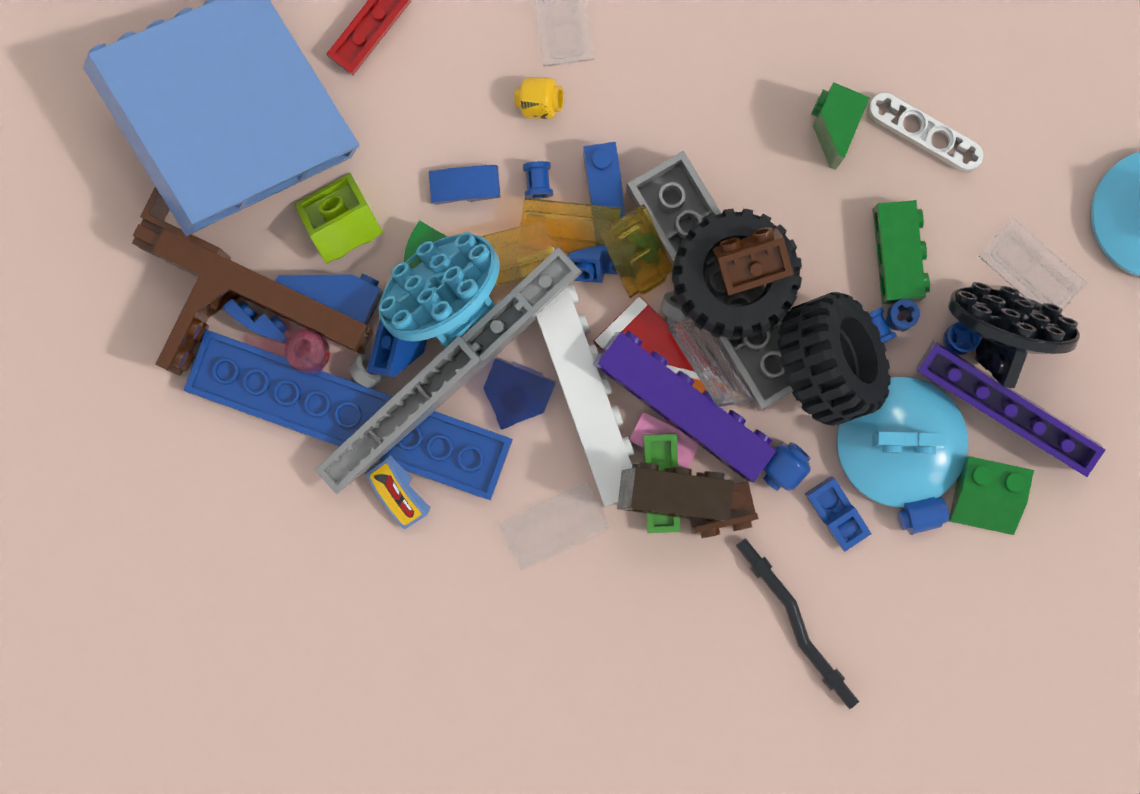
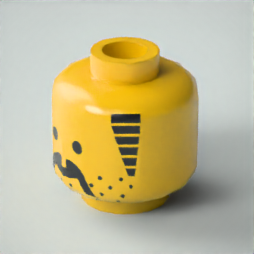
[514,77,564,119]

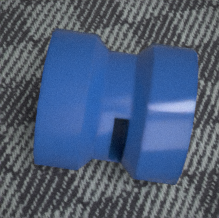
[943,321,982,355]

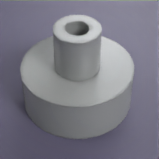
[660,292,690,326]
[350,354,384,388]

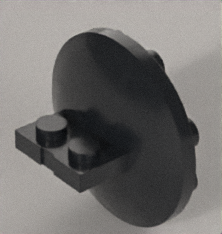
[948,282,1080,388]

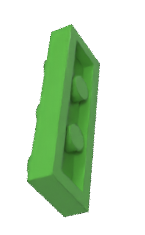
[643,433,680,533]

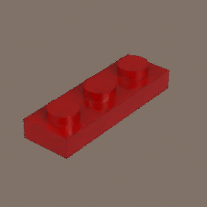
[326,0,412,76]

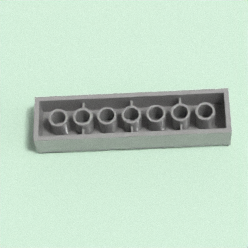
[626,151,793,412]

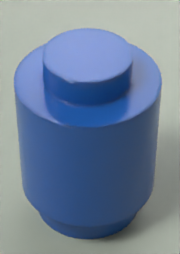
[898,497,949,535]

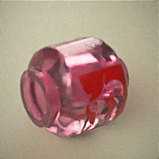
[284,329,331,374]

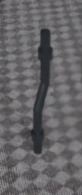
[736,538,860,710]

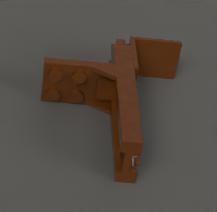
[132,187,373,376]

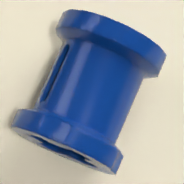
[523,161,554,199]
[886,299,920,332]
[869,307,897,343]

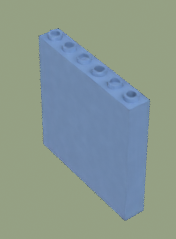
[83,0,359,236]

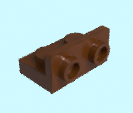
[712,227,794,296]
[689,481,759,539]

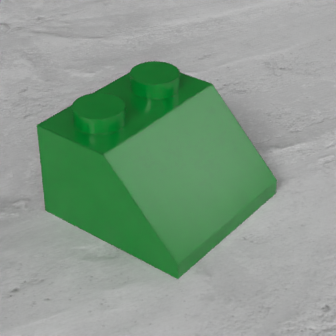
[811,82,870,170]
[949,456,1034,535]

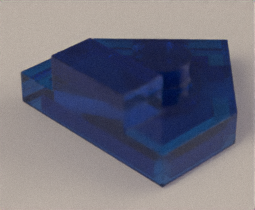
[483,357,556,430]

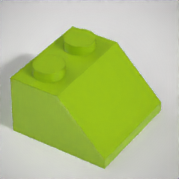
[294,173,383,264]

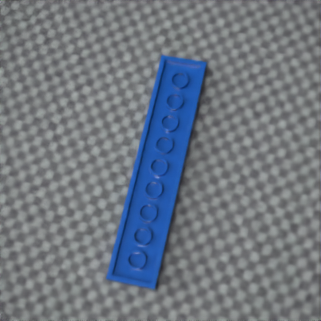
[183,329,513,501]

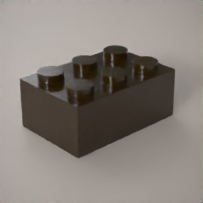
[617,462,734,522]

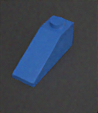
[583,142,629,246]
[275,273,383,326]

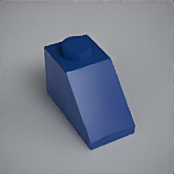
[367,319,427,377]

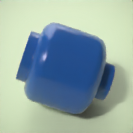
[763,442,811,491]

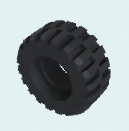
[672,208,802,340]
[778,292,891,426]

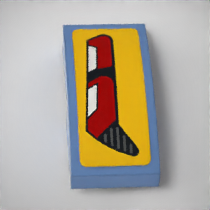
[366,455,431,530]

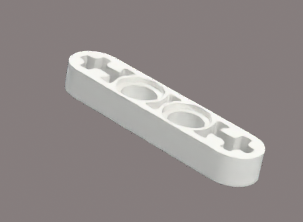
[868,93,983,172]

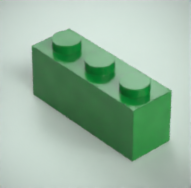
[873,200,930,304]

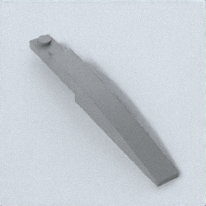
[315,247,582,494]

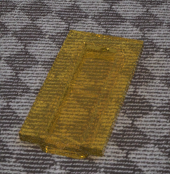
[520,198,621,254]
[599,204,673,298]
[481,220,553,286]

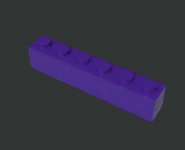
[592,331,777,482]
[916,340,1106,477]

